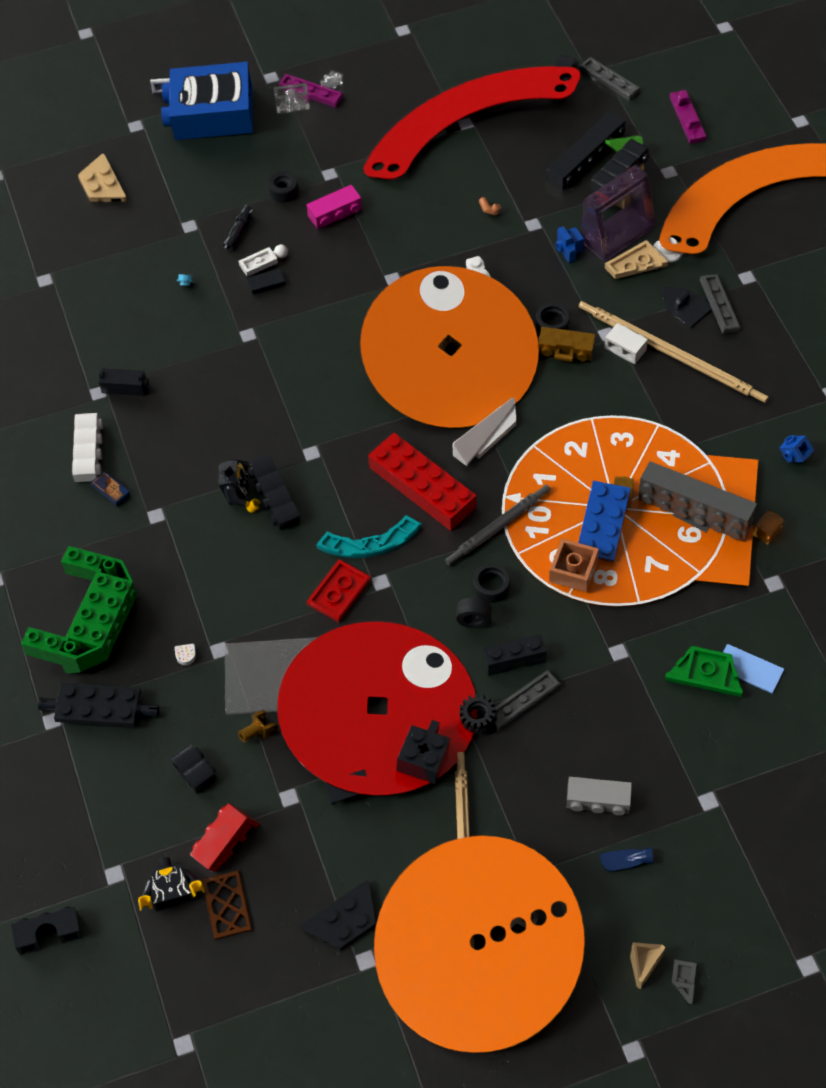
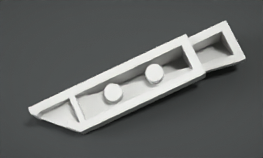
[452,397,516,466]

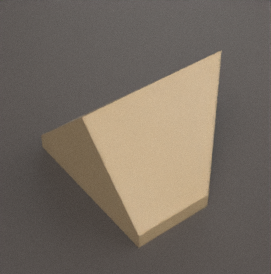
[630,942,666,989]

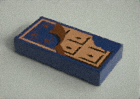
[90,471,130,506]

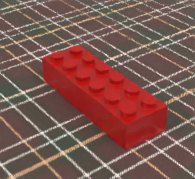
[368,433,477,531]

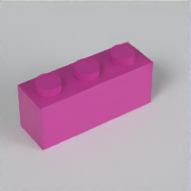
[306,185,362,229]

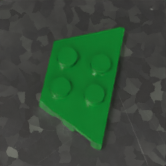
[665,646,743,697]

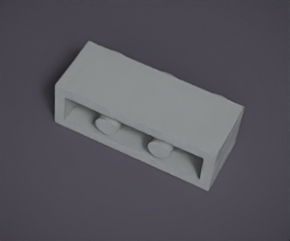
[566,777,632,815]

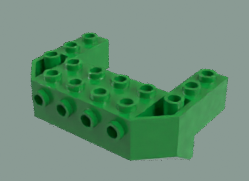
[21,546,137,674]

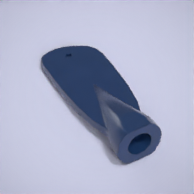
[600,847,654,872]

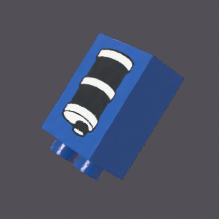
[161,62,253,140]

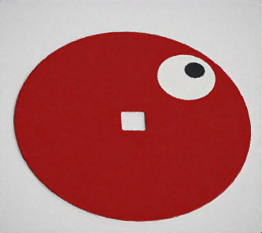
[277,622,477,795]

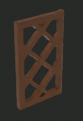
[202,870,252,940]

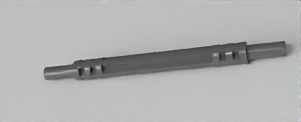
[445,484,551,566]

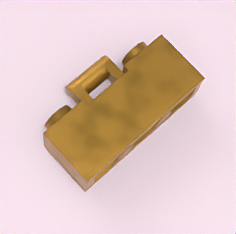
[538,327,595,362]

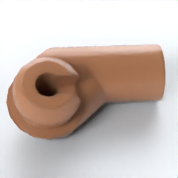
[479,197,501,216]

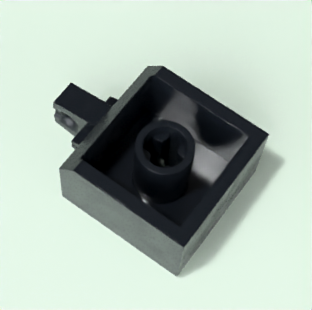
[396,720,450,784]

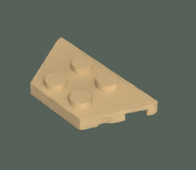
[78,154,127,202]

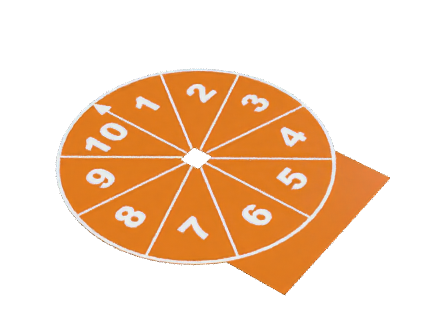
[502,415,758,606]

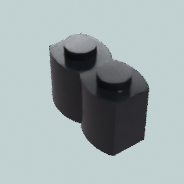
[171,744,216,793]

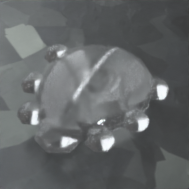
[320,70,343,89]

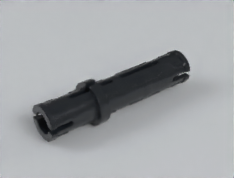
[223,205,253,251]

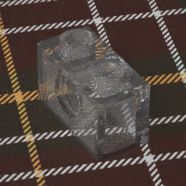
[274,83,310,113]

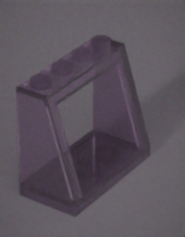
[581,165,655,262]

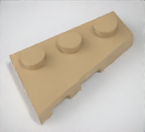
[605,240,668,279]

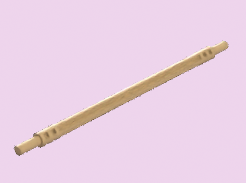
[578,301,769,403]
[455,752,475,949]

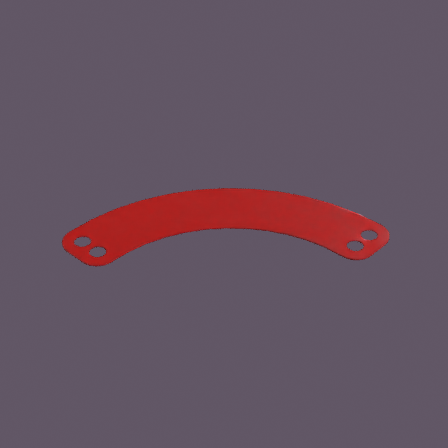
[364,66,580,179]

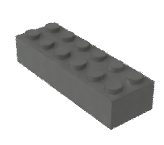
[639,461,757,542]

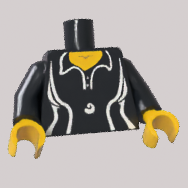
[218,459,260,513]
[138,857,205,912]

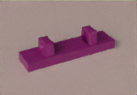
[670,90,706,144]

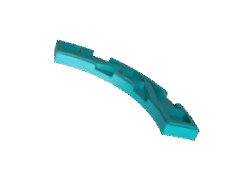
[316,515,422,558]

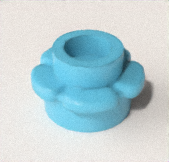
[177,274,194,286]

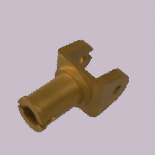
[238,710,278,743]

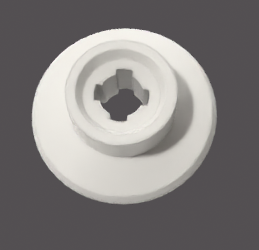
[653,237,683,262]

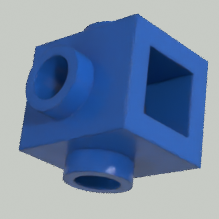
[779,435,814,463]

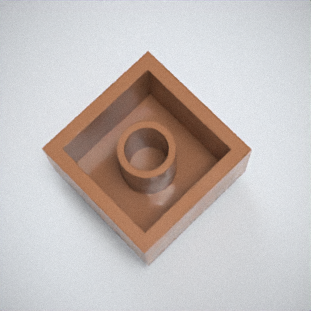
[549,539,599,593]

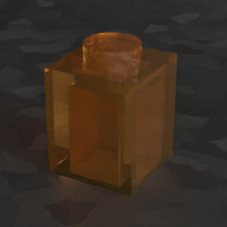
[753,510,784,545]

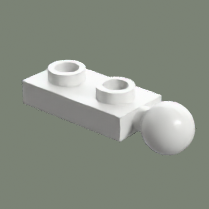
[239,244,288,277]

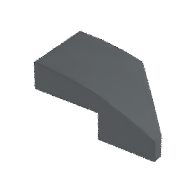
[672,960,697,1004]

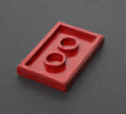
[306,559,371,623]

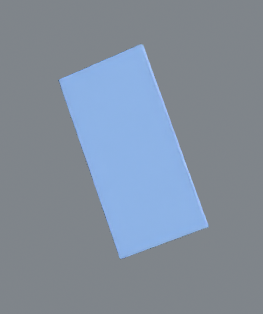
[723,644,784,693]

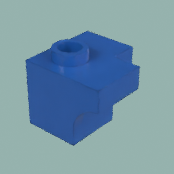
[556,226,584,263]

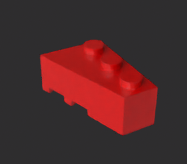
[190,803,260,872]

